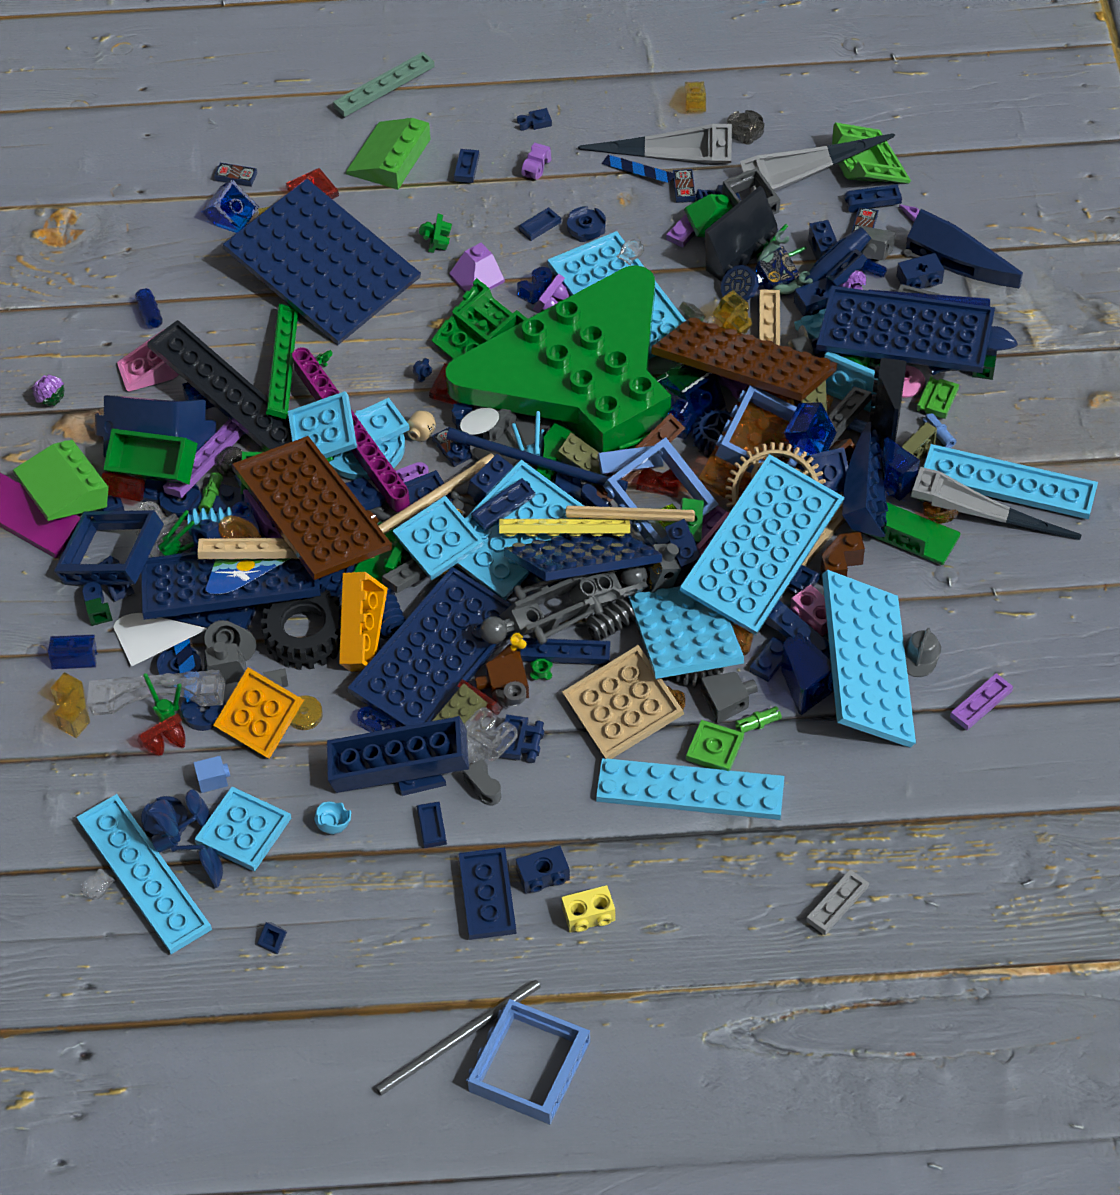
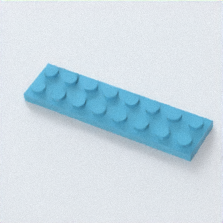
[924,444,1098,520]
[596,758,785,820]
[76,794,212,954]

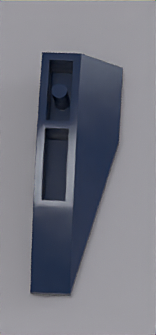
[906,209,1023,289]
[842,422,888,537]

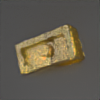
[685,82,706,113]

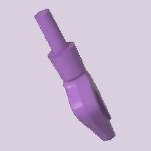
[899,204,919,222]

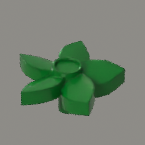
[316,350,333,367]

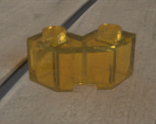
[713,290,752,335]
[51,672,90,738]

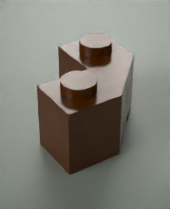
[821,532,865,577]

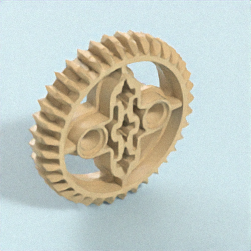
[725,442,826,513]

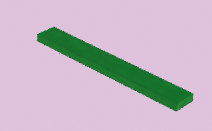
[266,304,298,419]

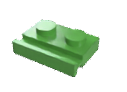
[917,376,959,419]

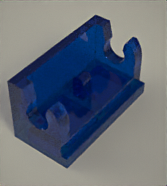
[48,635,97,669]

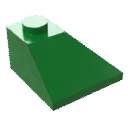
[684,194,733,238]

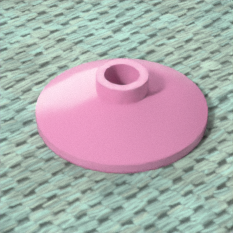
[902,365,925,398]

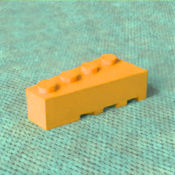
[339,572,388,672]

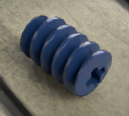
[380,588,406,638]

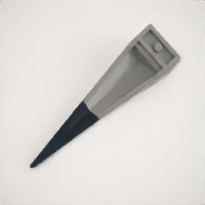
[578,124,732,164]
[740,133,895,194]
[911,467,1082,540]

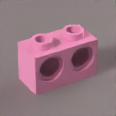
[791,585,828,636]

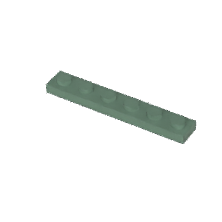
[333,52,435,117]

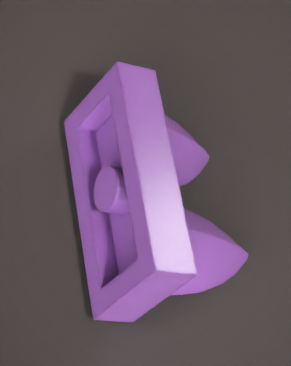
[533,274,570,313]

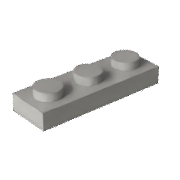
[806,870,869,935]

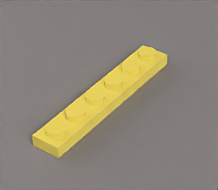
[499,519,630,536]

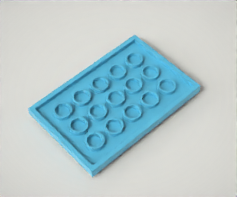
[455,460,584,600]
[629,585,744,679]

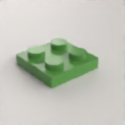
[686,720,744,771]

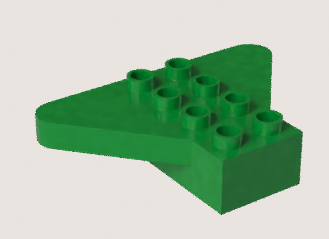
[446,265,671,453]

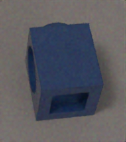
[191,519,224,552]

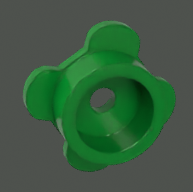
[530,659,553,680]

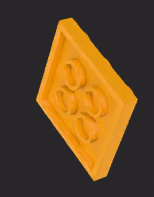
[213,667,304,759]

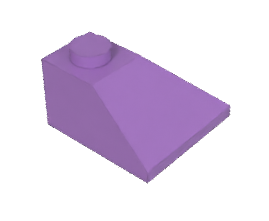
[449,243,505,293]

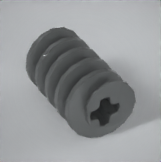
[586,599,636,641]

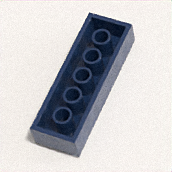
[327,716,469,793]

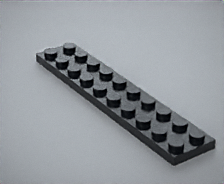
[147,320,292,451]

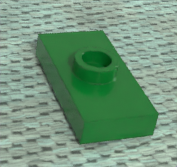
[680,498,704,544]

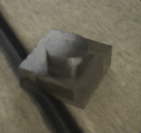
[679,301,707,322]

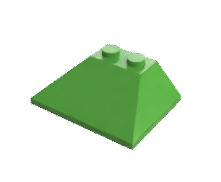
[832,122,911,184]

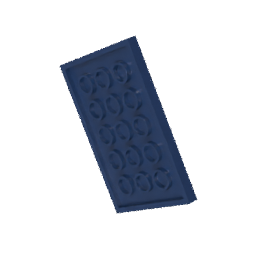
[504,533,662,581]

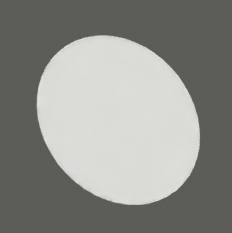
[460,408,499,435]

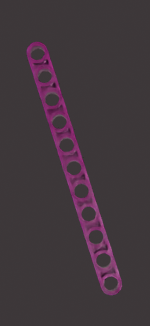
[292,347,410,512]

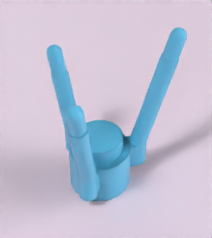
[512,411,545,464]

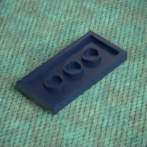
[459,847,517,940]

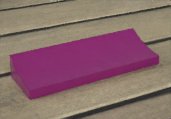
[0,473,81,558]

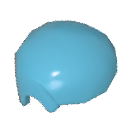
[315,801,351,834]

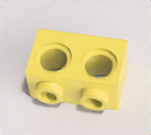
[562,885,615,933]

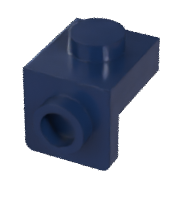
[788,565,820,596]

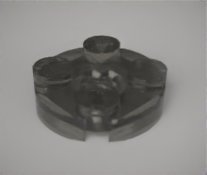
[727,110,764,145]

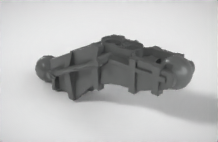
[479,565,648,645]

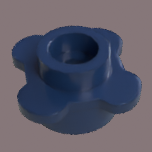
[413,358,432,382]
[447,442,470,462]

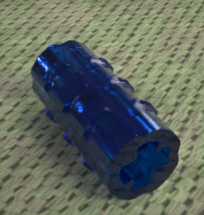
[135,288,163,329]

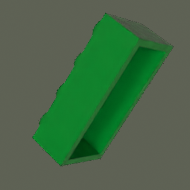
[103,429,198,485]

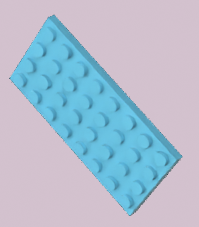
[547,231,686,359]
[679,454,844,635]
[822,570,916,748]

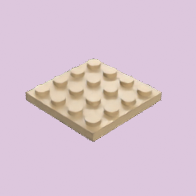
[562,645,684,759]

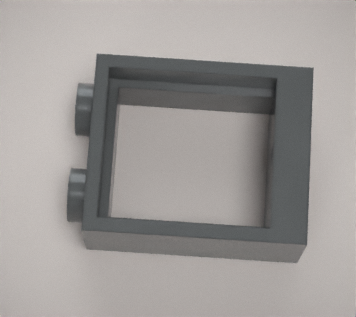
[722,168,780,215]

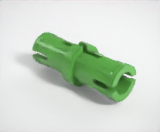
[198,472,224,514]
[735,706,782,733]

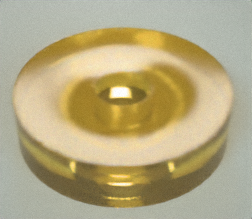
[290,695,323,730]

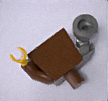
[475,633,529,708]

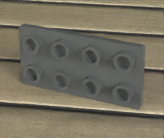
[472,409,554,466]

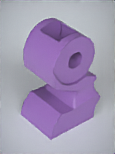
[521,142,551,180]

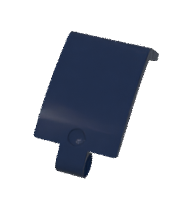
[95,395,216,458]

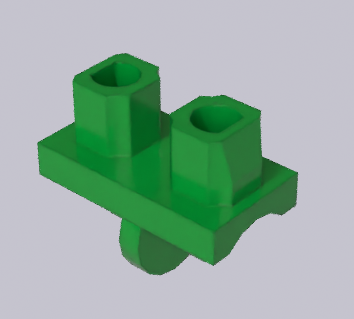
[419,213,452,253]

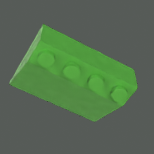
[346,118,431,190]
[13,440,108,521]

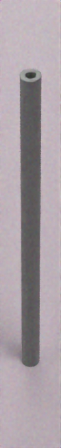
[376,980,541,1096]

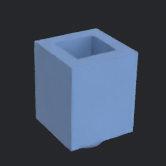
[194,755,230,793]

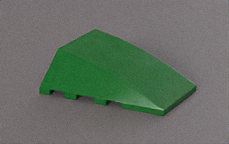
[431,278,528,359]

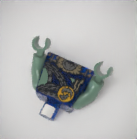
[755,231,813,295]

